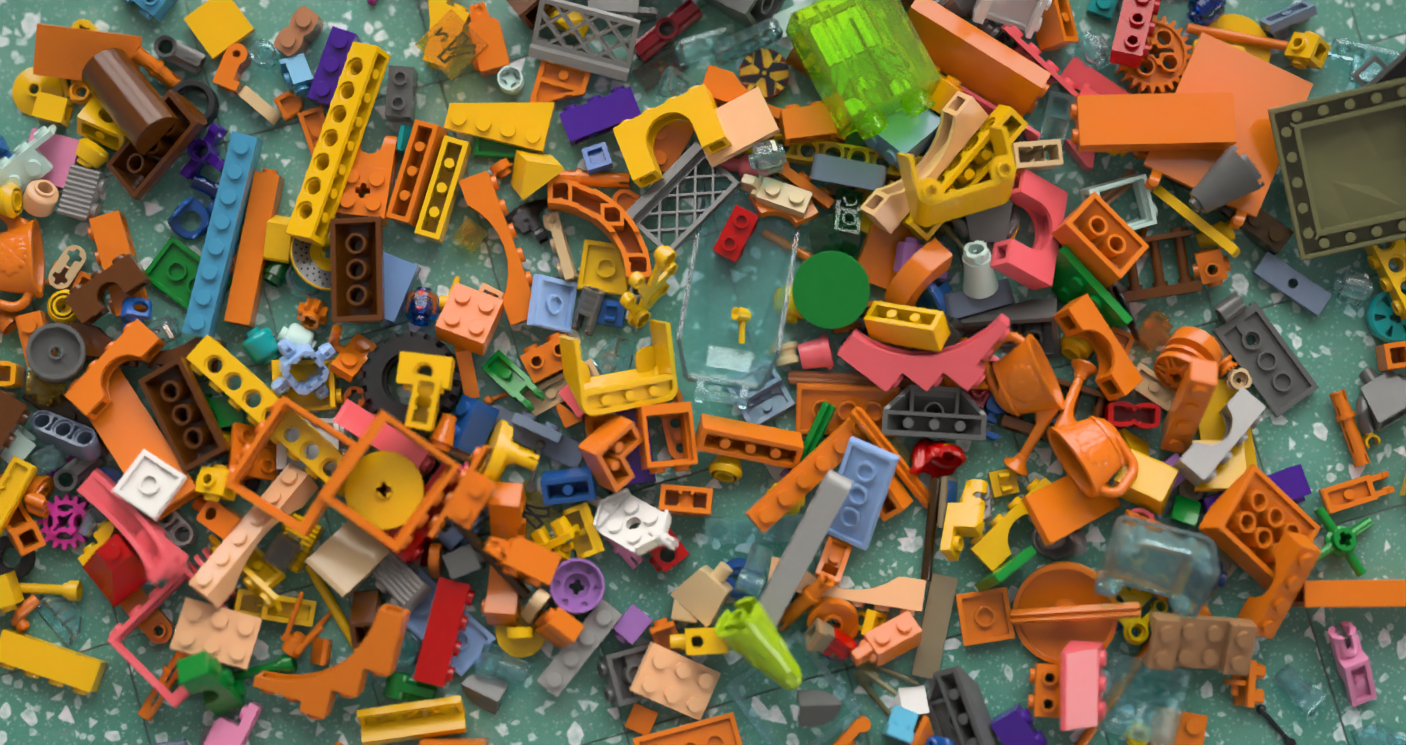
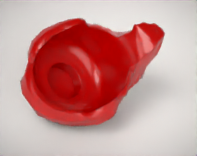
[909,438,966,477]

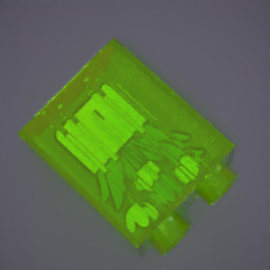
[785,0,942,140]

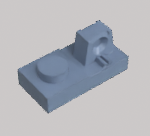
[1259,0,1317,40]

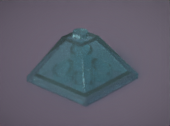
[1096,652,1194,745]

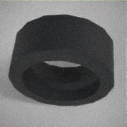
[172,79,219,128]

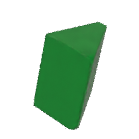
[1168,494,1201,527]

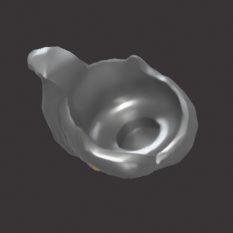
[1030,527,1087,561]

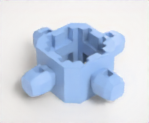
[271,338,336,400]

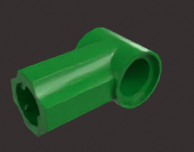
[383,670,437,702]

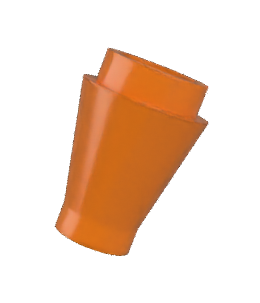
[428,413,457,454]

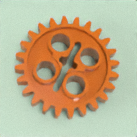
[1110,15,1192,94]

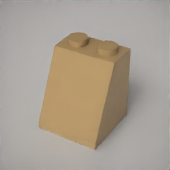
[305,519,392,597]

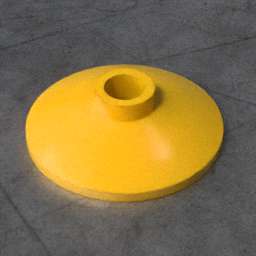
[12,67,63,116]

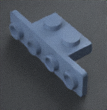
[491,404,583,468]

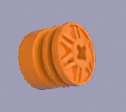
[1153,326,1222,393]

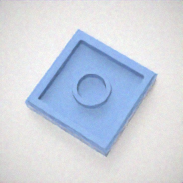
[527,274,577,334]

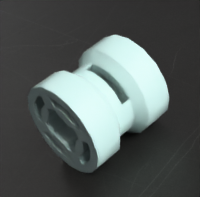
[497,65,525,96]

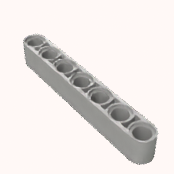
[758,469,853,627]

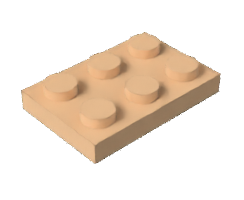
[170,597,263,670]
[629,642,721,721]

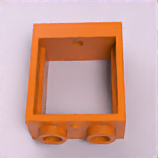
[635,401,698,474]

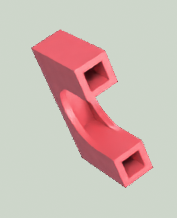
[990,168,1068,291]

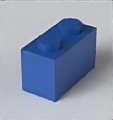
[453,394,499,454]
[540,466,598,505]

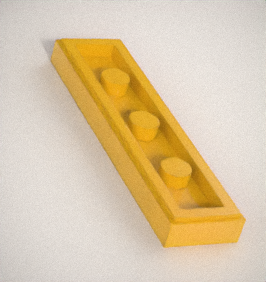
[1152,185,1241,259]

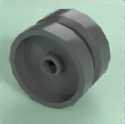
[26,323,86,384]

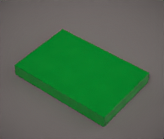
[145,236,232,310]

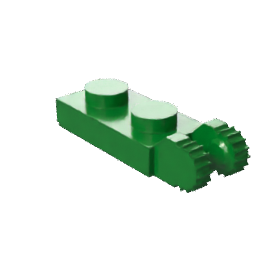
[480,350,546,412]

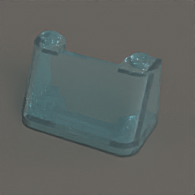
[1095,515,1220,618]

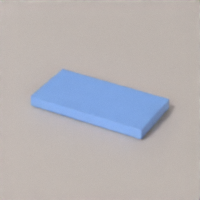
[826,436,900,551]
[389,569,497,677]

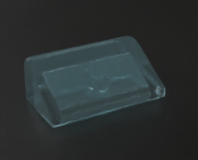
[674,27,727,66]

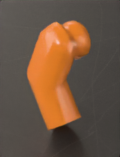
[11,594,41,633]

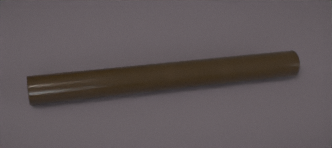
[921,477,941,581]
[452,521,531,599]

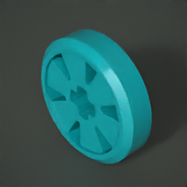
[1365,289,1406,344]

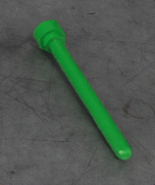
[174,653,298,692]

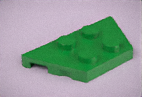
[1051,245,1133,327]

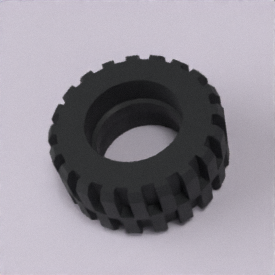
[360,330,462,431]

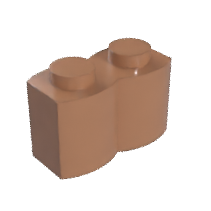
[274,5,324,58]

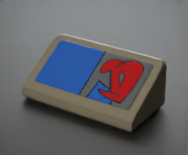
[936,476,959,529]

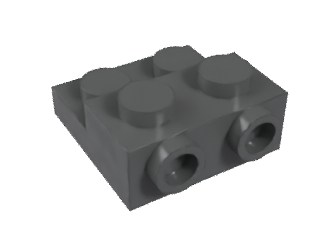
[597,643,650,707]

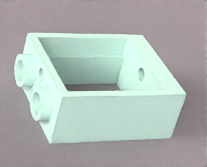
[1080,173,1158,230]

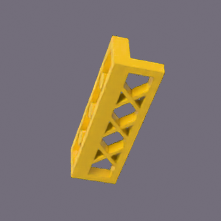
[357,695,467,745]

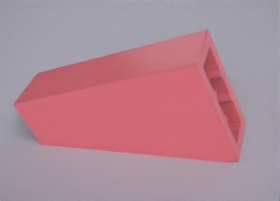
[333,399,436,477]

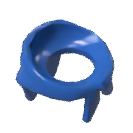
[168,197,210,240]

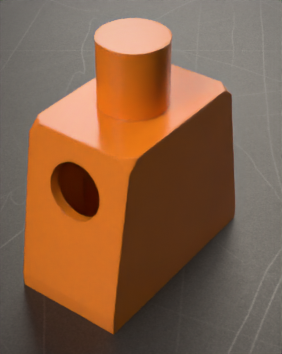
[192,495,244,540]

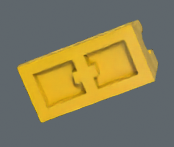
[562,502,606,559]

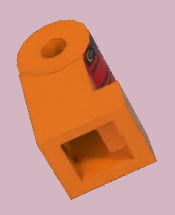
[212,43,251,96]

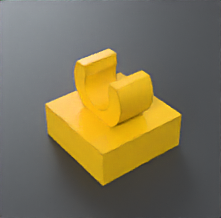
[988,468,1020,498]
[858,609,887,635]

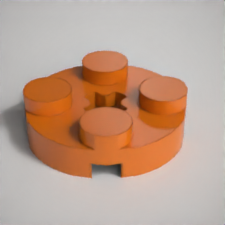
[807,596,859,639]

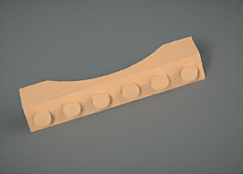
[860,91,989,234]
[188,462,319,609]
[767,557,926,616]

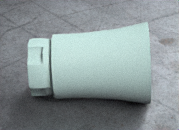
[962,240,999,299]

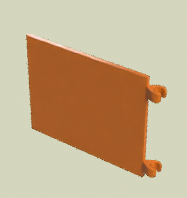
[1142,32,1313,230]

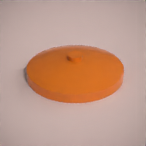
[1013,561,1118,665]

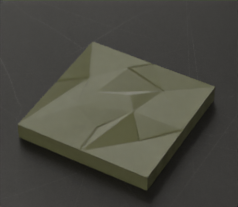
[1267,77,1406,261]

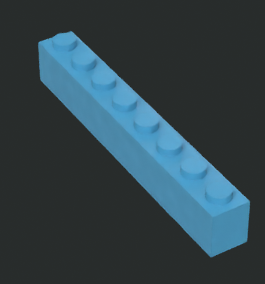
[182,131,263,338]

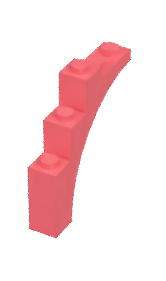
[837,313,1010,392]
[77,467,189,584]

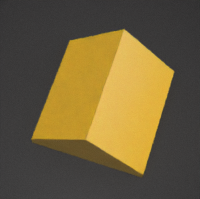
[510,150,565,200]
[1114,449,1179,516]

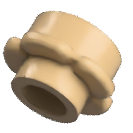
[1226,368,1252,392]

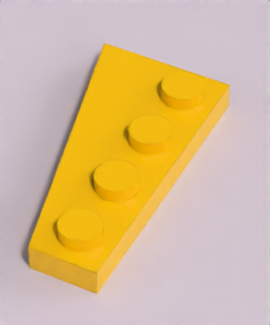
[444,102,555,153]

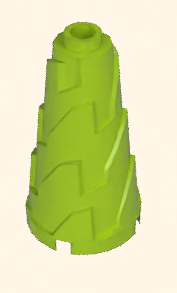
[715,597,803,690]

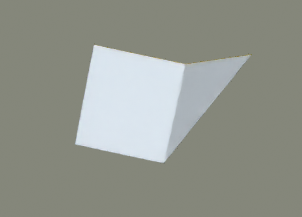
[889,685,929,715]

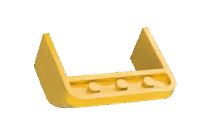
[896,125,1016,227]
[559,319,678,416]

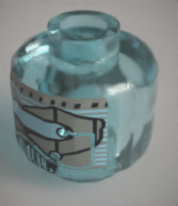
[1074,31,1112,70]

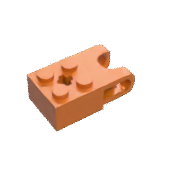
[335,135,399,226]

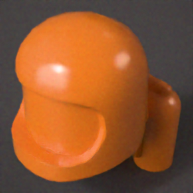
[22,474,55,518]

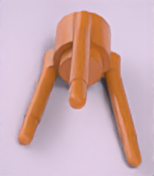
[280,592,332,658]

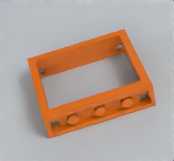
[224,396,356,537]
[318,409,460,552]

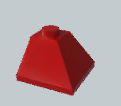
[82,533,150,608]

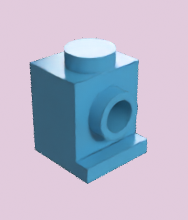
[279,53,313,97]

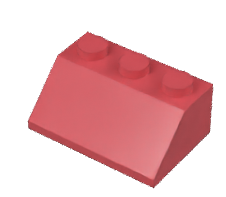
[1061,640,1107,730]

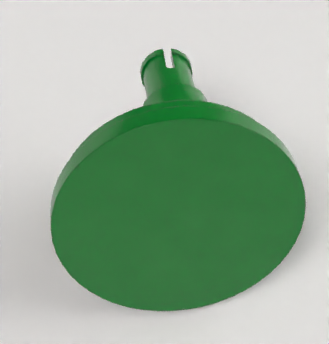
[792,251,870,329]

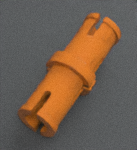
[131,46,182,90]

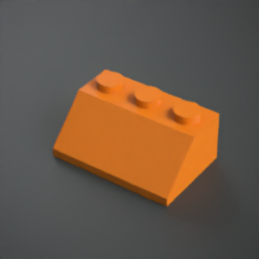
[1051,191,1149,289]

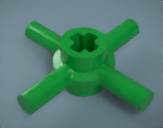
[1314,506,1374,577]

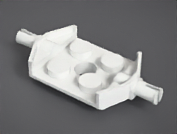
[587,488,678,555]

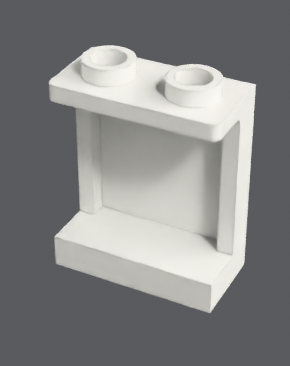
[973,0,1052,39]
[276,417,347,470]

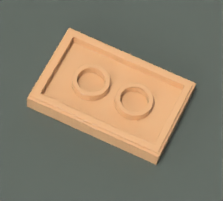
[691,87,780,168]

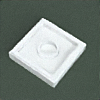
[112,449,188,521]

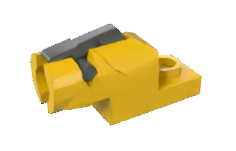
[940,479,992,561]

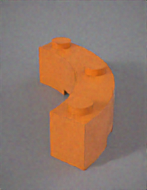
[547,178,651,284]
[481,482,526,627]

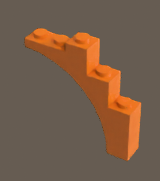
[253,603,411,720]

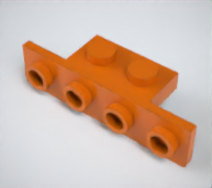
[428,445,498,538]

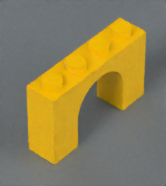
[612,84,732,188]

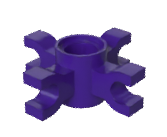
[179,122,228,181]

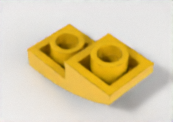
[77,519,120,565]

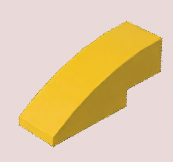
[232,587,317,627]

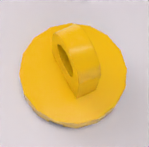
[495,606,546,658]

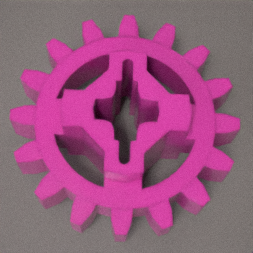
[37,494,96,550]

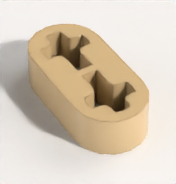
[237,85,282,126]
[48,245,86,290]
[520,587,551,624]

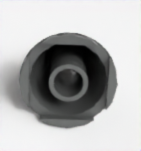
[1188,145,1264,214]

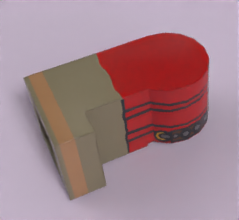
[804,618,857,663]

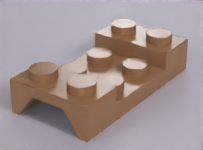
[1141,612,1258,676]

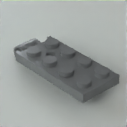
[1212,292,1319,418]

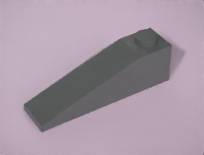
[958,298,1061,358]

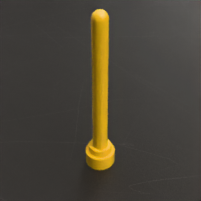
[19,580,83,601]

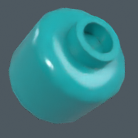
[242,326,280,365]

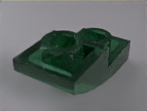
[833,187,863,237]

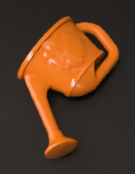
[0,215,45,312]
[980,332,1065,476]
[1047,359,1139,498]

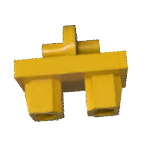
[530,515,581,562]

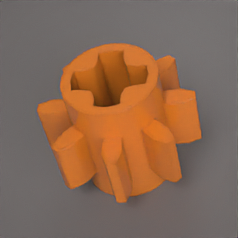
[296,298,329,329]

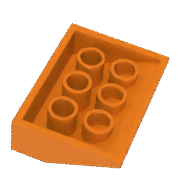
[1198,464,1321,590]

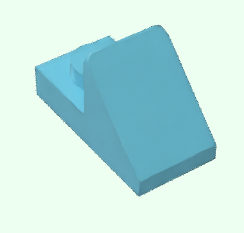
[881,705,918,743]

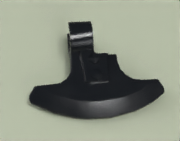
[505,199,549,245]
[1112,285,1140,341]

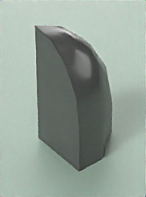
[461,673,510,715]
[797,690,842,727]

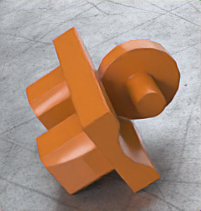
[1223,660,1266,707]

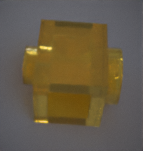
[26,370,66,405]

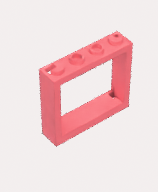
[107,568,228,709]

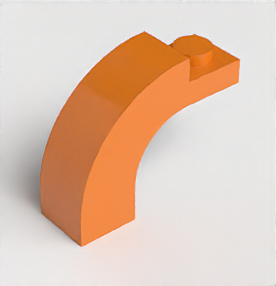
[884,238,953,307]
[0,472,47,556]

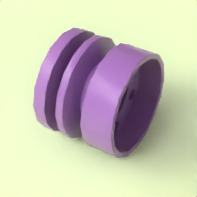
[549,558,605,615]

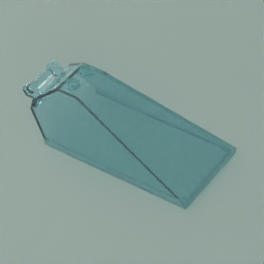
[676,181,801,409]

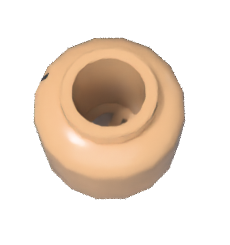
[22,180,59,217]

